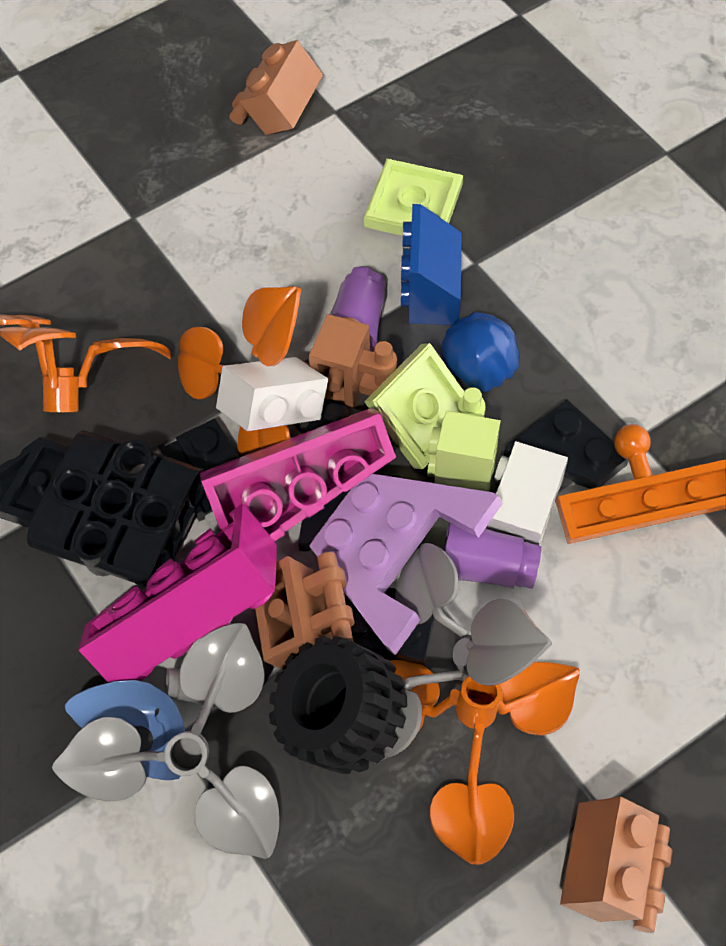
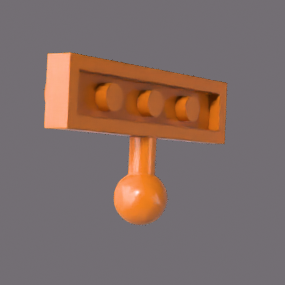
[555,424,726,544]

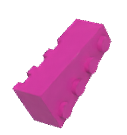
[200,408,396,541]
[78,503,277,683]

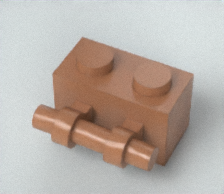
[229,40,323,135]
[309,314,397,408]
[255,552,354,670]
[560,796,673,933]

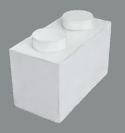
[216,357,328,431]
[486,441,568,545]

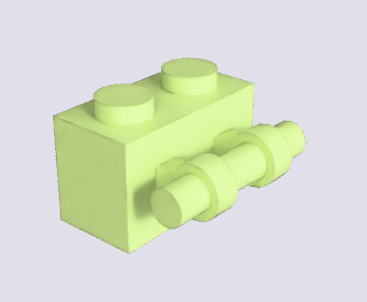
[427,388,501,492]

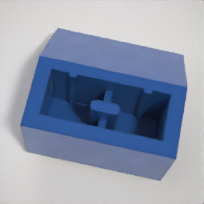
[401,204,462,325]

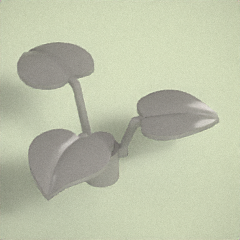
[373,543,552,764]
[52,623,279,859]

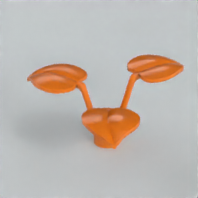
[178,286,310,458]
[0,314,171,412]
[390,660,580,865]

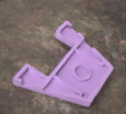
[309,474,502,655]

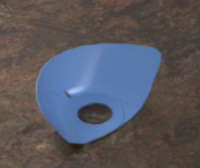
[65,680,185,781]

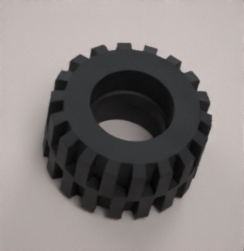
[269,636,407,774]

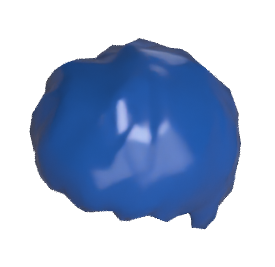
[441,312,520,393]

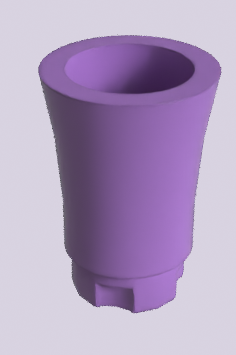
[330,266,385,352]
[443,522,542,589]

